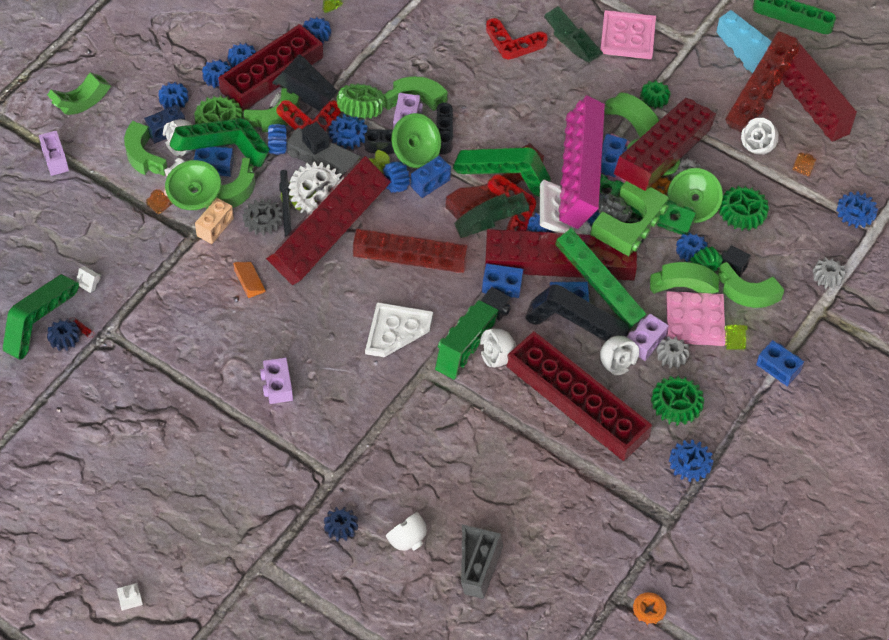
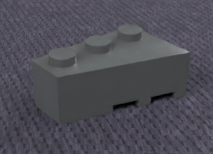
[461,524,503,599]

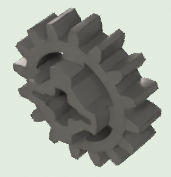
[598,193,633,222]
[243,198,283,236]

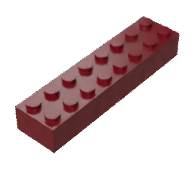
[614,97,717,191]
[266,156,391,285]
[485,229,637,281]
[506,331,652,461]

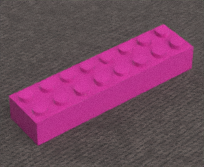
[558,95,605,229]

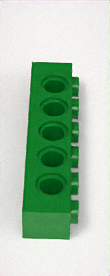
[599,174,696,235]
[555,228,646,330]

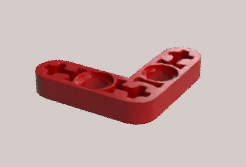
[486,18,548,60]
[276,100,341,131]
[487,174,536,231]

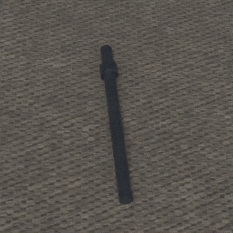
[279,170,292,238]

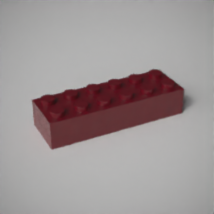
[218,24,323,111]
[773,39,857,142]

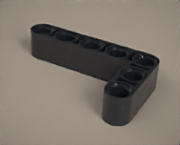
[364,102,453,154]
[525,284,629,342]

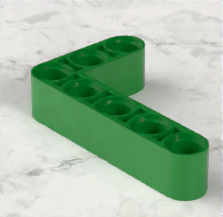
[752,0,836,35]
[170,118,269,167]
[453,148,551,197]
[3,274,79,360]

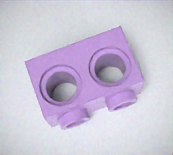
[393,93,423,129]
[39,131,69,176]
[627,314,669,361]
[260,358,293,404]

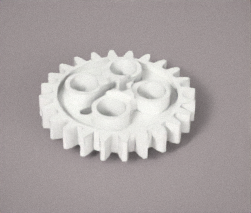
[288,162,342,214]

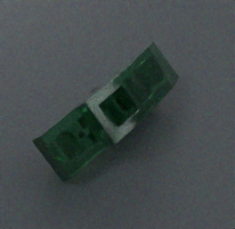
[544,6,603,63]
[454,193,529,238]

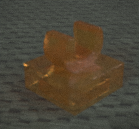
[792,152,817,177]
[146,189,173,214]

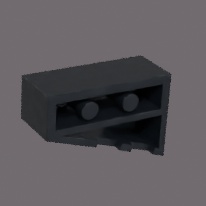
[272,54,338,111]

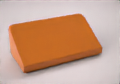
[233,262,266,298]

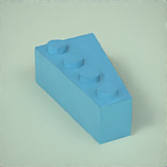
[716,10,779,80]

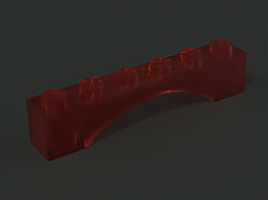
[445,143,544,222]

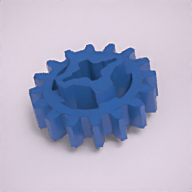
[329,114,368,149]
[836,191,878,228]
[669,440,713,482]

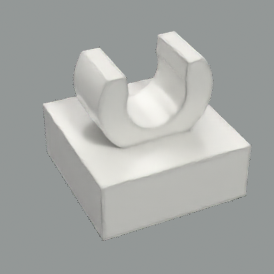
[76,266,101,293]
[117,583,143,610]

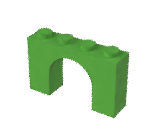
[590,181,669,257]

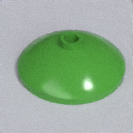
[392,113,441,168]
[165,160,221,210]
[667,168,723,223]

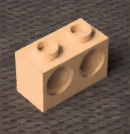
[195,198,234,244]

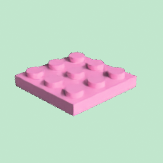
[600,10,656,59]
[666,291,725,346]

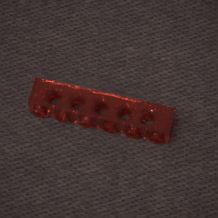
[725,31,800,133]
[353,229,468,273]

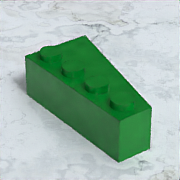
[435,300,498,380]

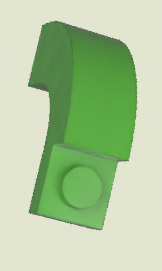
[47,73,111,115]
[384,76,448,111]
[244,88,300,133]
[604,93,659,138]
[124,121,167,176]
[206,158,255,210]
[650,262,719,294]
[718,262,784,308]

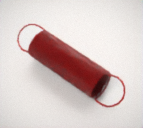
[69,317,94,338]

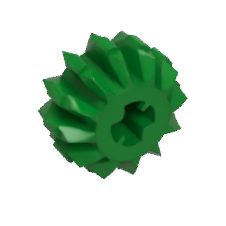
[640,80,671,110]
[690,246,723,272]

